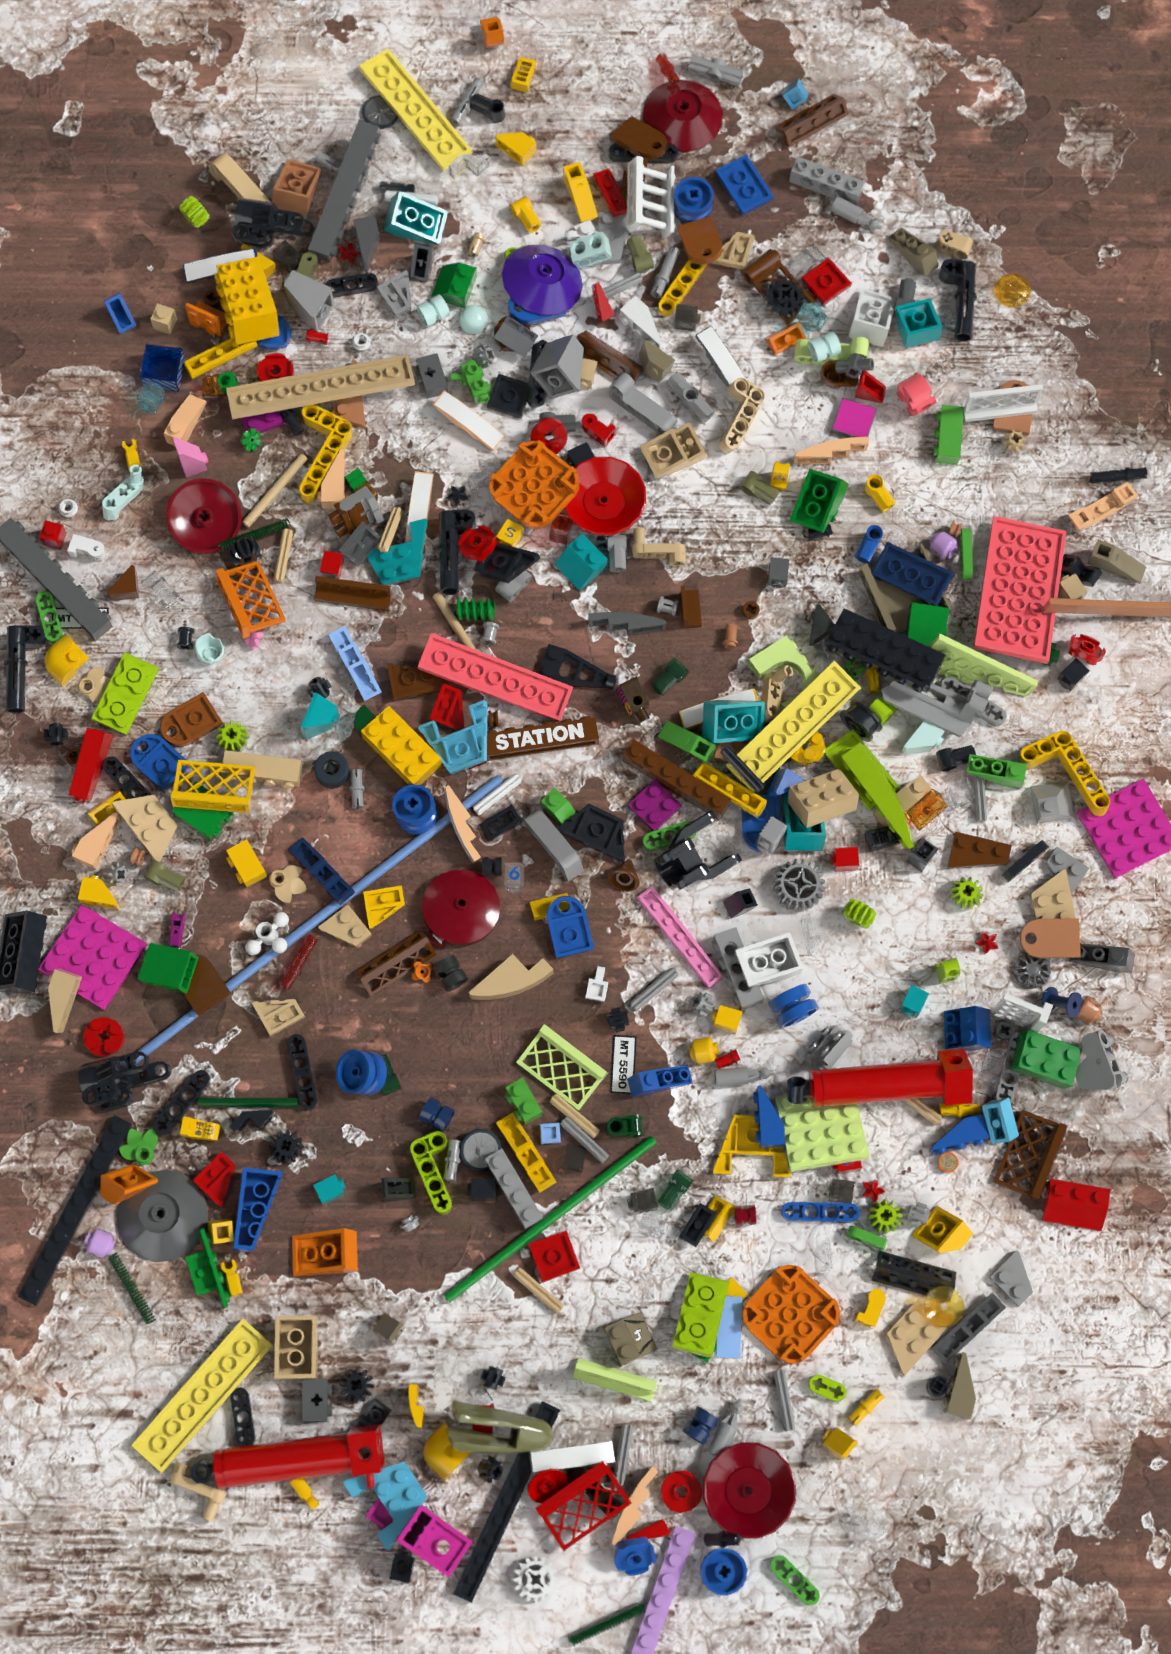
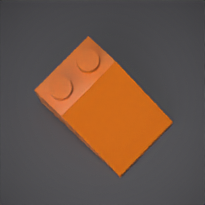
[292,1228,358,1277]

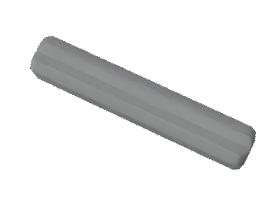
[592,272,642,300]
[973,775,987,822]
[629,968,678,1011]
[561,1117,609,1163]
[774,1370,795,1431]
[614,1424,633,1486]

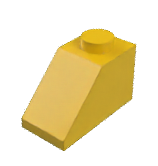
[495,132,536,166]
[78,875,120,910]
[821,1427,858,1460]

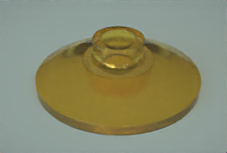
[995,274,1031,308]
[924,1286,964,1327]

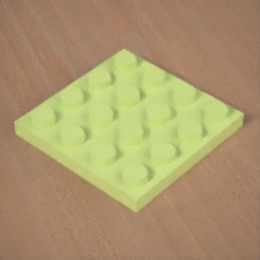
[775,1095,870,1172]

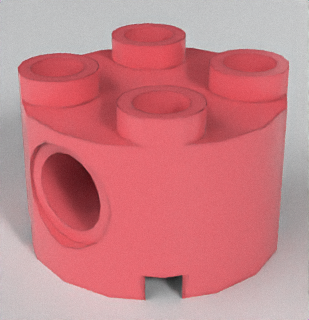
[896,372,936,416]

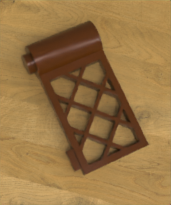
[741,249,816,325]

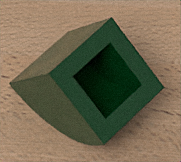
[355,704,376,738]

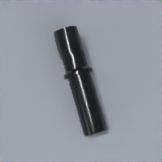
[939,259,977,342]
[437,509,477,595]
[4,625,46,713]

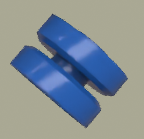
[674,177,714,223]
[392,784,438,834]
[768,984,819,1028]
[336,1050,387,1095]
[700,1548,747,1595]

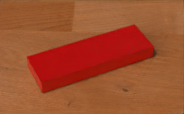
[593,168,627,218]

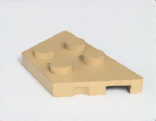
[112,795,178,862]
[1030,869,1081,942]
[886,1304,956,1376]

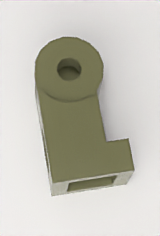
[297,252,318,280]

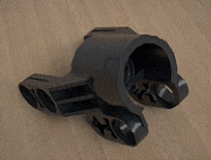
[233,198,314,248]
[654,810,742,890]
[79,1051,172,1112]

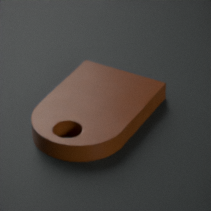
[677,216,722,264]
[161,692,223,747]

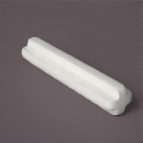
[385,190,438,206]
[473,773,521,815]

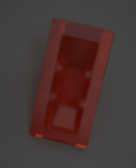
[549,514,574,545]

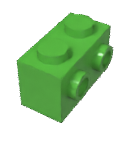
[504,1078,542,1125]

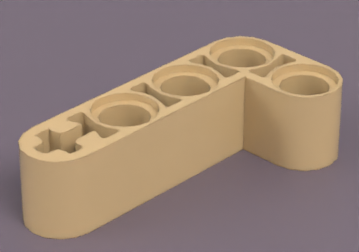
[209,152,270,202]
[719,377,765,453]

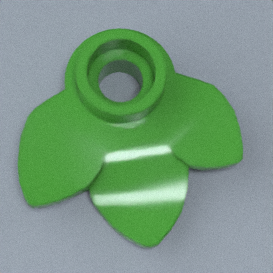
[119,1129,158,1165]

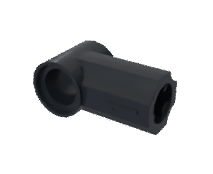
[470,93,505,123]
[936,745,976,772]

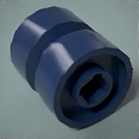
[418,1097,455,1133]
[682,1406,719,1445]

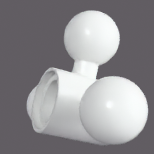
[245,912,289,955]

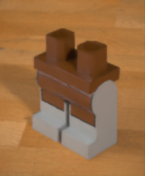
[328,486,384,538]

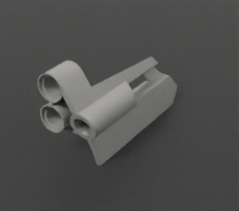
[881,680,993,737]

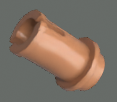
[723,624,738,650]

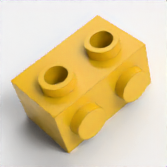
[226,839,267,887]

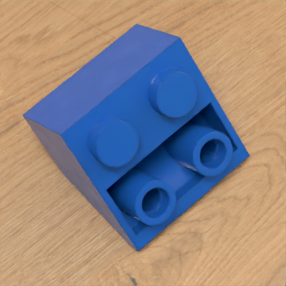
[944,1006,991,1050]

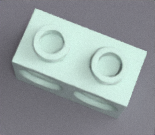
[569,232,612,269]

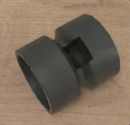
[433,955,468,992]

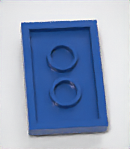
[715,155,774,216]

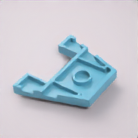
[418,700,487,774]
[343,1462,428,1551]

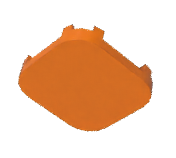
[489,440,580,530]
[742,1265,840,1364]

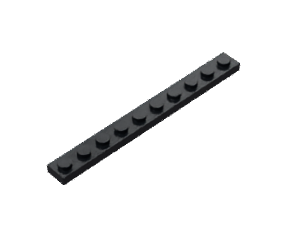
[18,1115,133,1306]
[453,1401,560,1603]

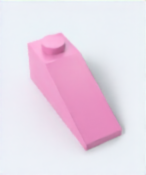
[173,438,209,478]

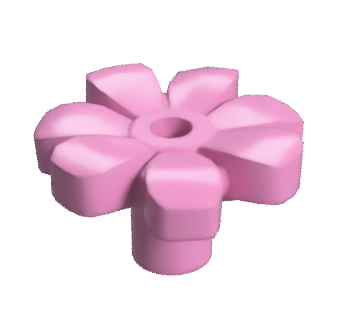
[244,631,263,649]

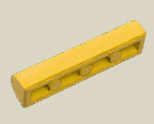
[183,338,258,380]
[693,761,767,818]

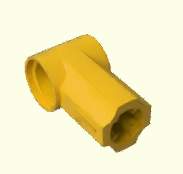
[510,196,542,233]
[864,474,896,513]

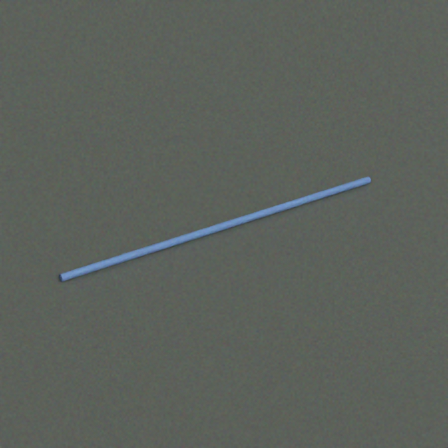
[136,775,503,1064]

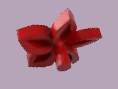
[339,242,360,264]
[975,931,999,954]
[862,1179,885,1202]

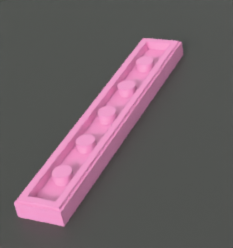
[637,886,724,989]

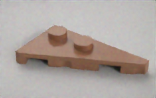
[332,359,366,429]

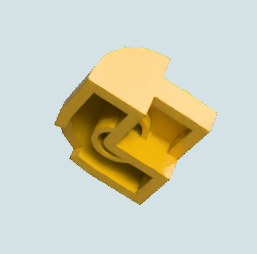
[44,634,90,687]
[423,1423,472,1482]

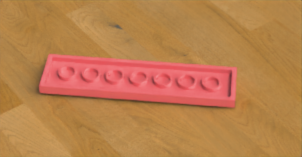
[417,633,573,723]

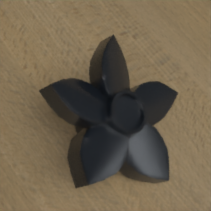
[446,486,469,506]

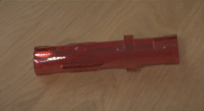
[279,934,318,991]

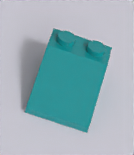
[383,191,448,245]
[702,700,765,743]
[782,792,826,851]

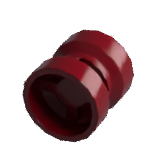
[734,1205,757,1226]

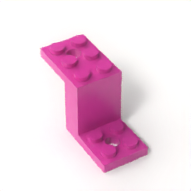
[365,1497,473,1578]

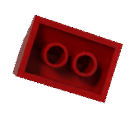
[1042,1179,1111,1231]

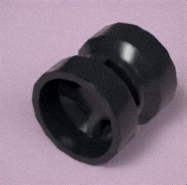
[482,857,502,876]
[926,1376,949,1397]

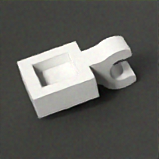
[564,220,596,245]
[585,966,608,1002]

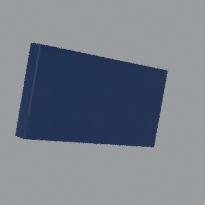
[871,542,955,606]

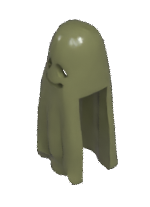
[446,1400,553,1454]

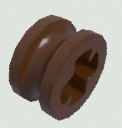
[204,290,221,309]
[742,601,760,620]
[488,710,499,728]
[66,748,80,767]

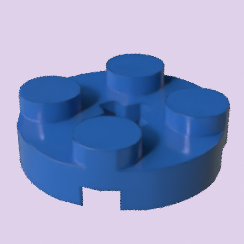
[257,314,291,351]
[614,1537,656,1576]

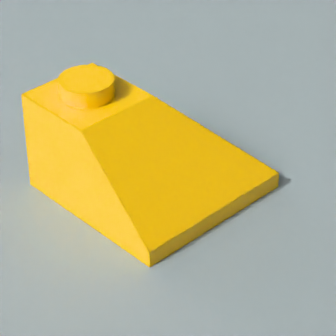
[912,1206,973,1253]

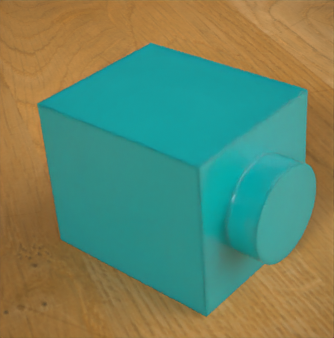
[899,985,929,1018]
[314,1175,346,1206]

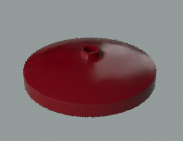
[166,478,242,554]
[422,869,500,946]

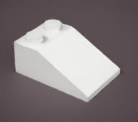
[848,288,896,347]
[735,932,804,987]

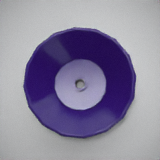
[501,244,583,316]

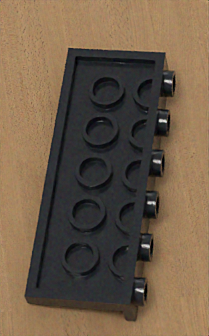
[824,608,946,693]

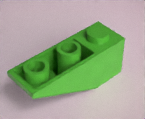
[658,721,717,764]
[967,754,1027,789]

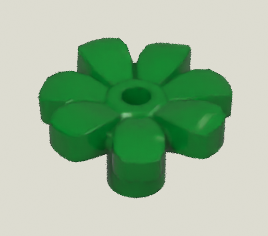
[240,428,262,452]

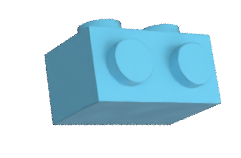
[982,1097,1019,1144]

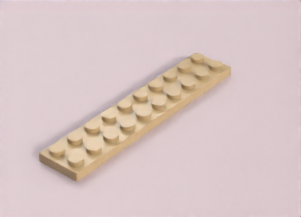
[226,354,415,419]

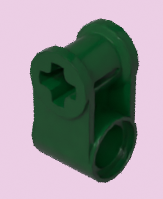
[605,1115,644,1138]

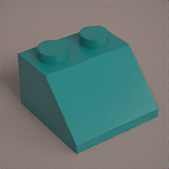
[895,298,942,348]
[555,534,608,591]

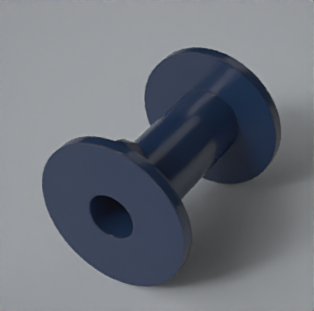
[1041,987,1083,1018]

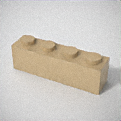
[221,750,303,789]

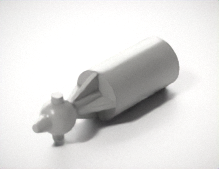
[831,196,882,231]
[714,1066,775,1088]
[707,1398,743,1457]

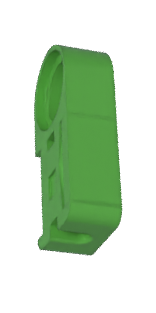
[846,1225,888,1251]

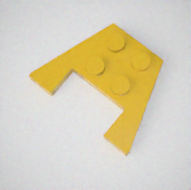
[713,1115,791,1178]

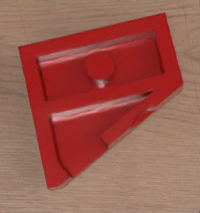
[429,683,465,731]
[193,1151,236,1207]

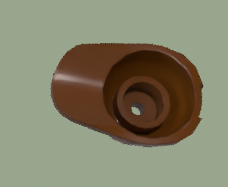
[820,362,859,389]

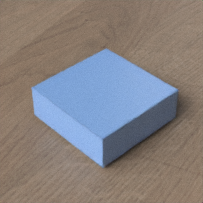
[540,1122,561,1145]

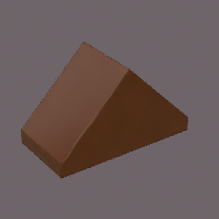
[107,565,139,601]

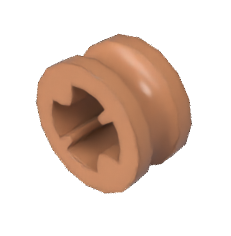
[949,521,962,539]
[130,848,146,867]

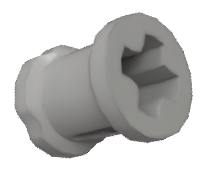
[657,596,679,617]
[480,622,500,646]

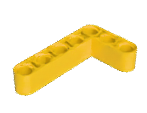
[299,404,353,503]
[1019,730,1110,816]

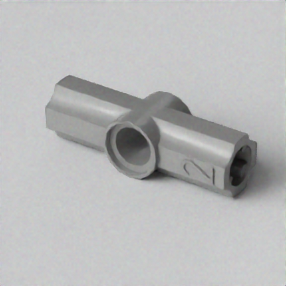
[688,55,743,86]
[667,372,715,423]

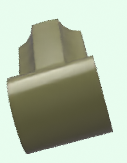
[627,235,654,273]
[740,471,779,505]
[143,860,186,893]

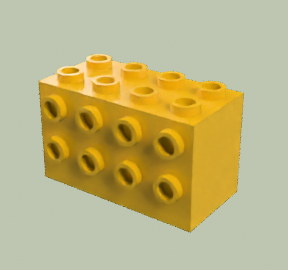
[214,256,279,345]

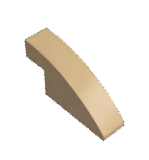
[469,954,554,1000]

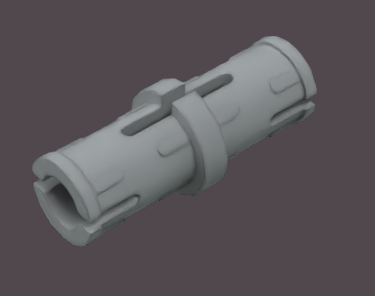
[349,769,365,809]
[443,1140,461,1182]

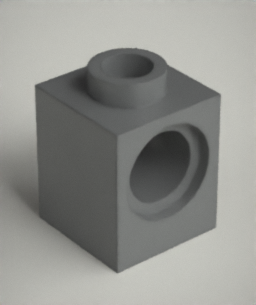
[767,557,789,588]

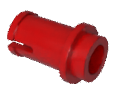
[305,328,329,345]
[715,1049,740,1069]

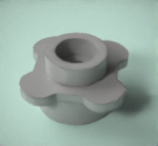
[399,1215,419,1232]

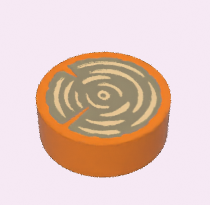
[938,1152,958,1173]

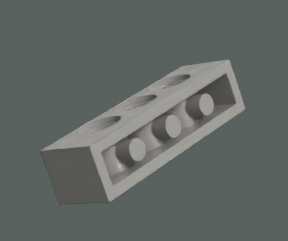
[789,157,865,205]
[711,927,764,1011]

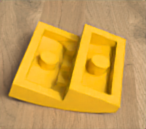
[409,1384,425,1430]

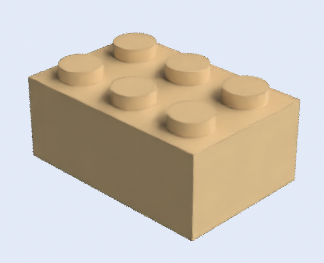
[788,769,859,828]
[274,1315,318,1380]

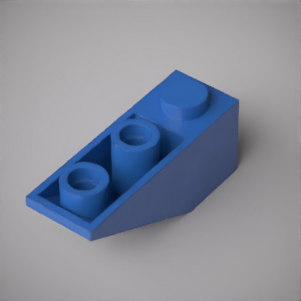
[627,1065,693,1097]
[753,1086,785,1148]
[929,1114,990,1155]

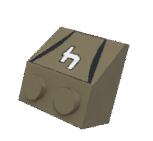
[604,1312,658,1367]

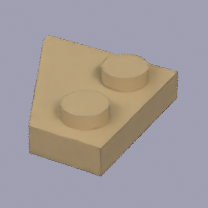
[712,232,755,270]
[318,905,372,948]
[252,999,305,1037]

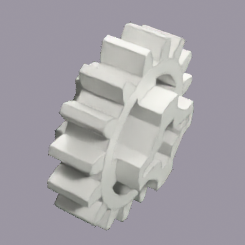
[513,1556,558,1603]

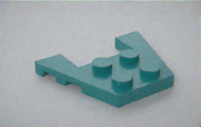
[367,518,428,586]

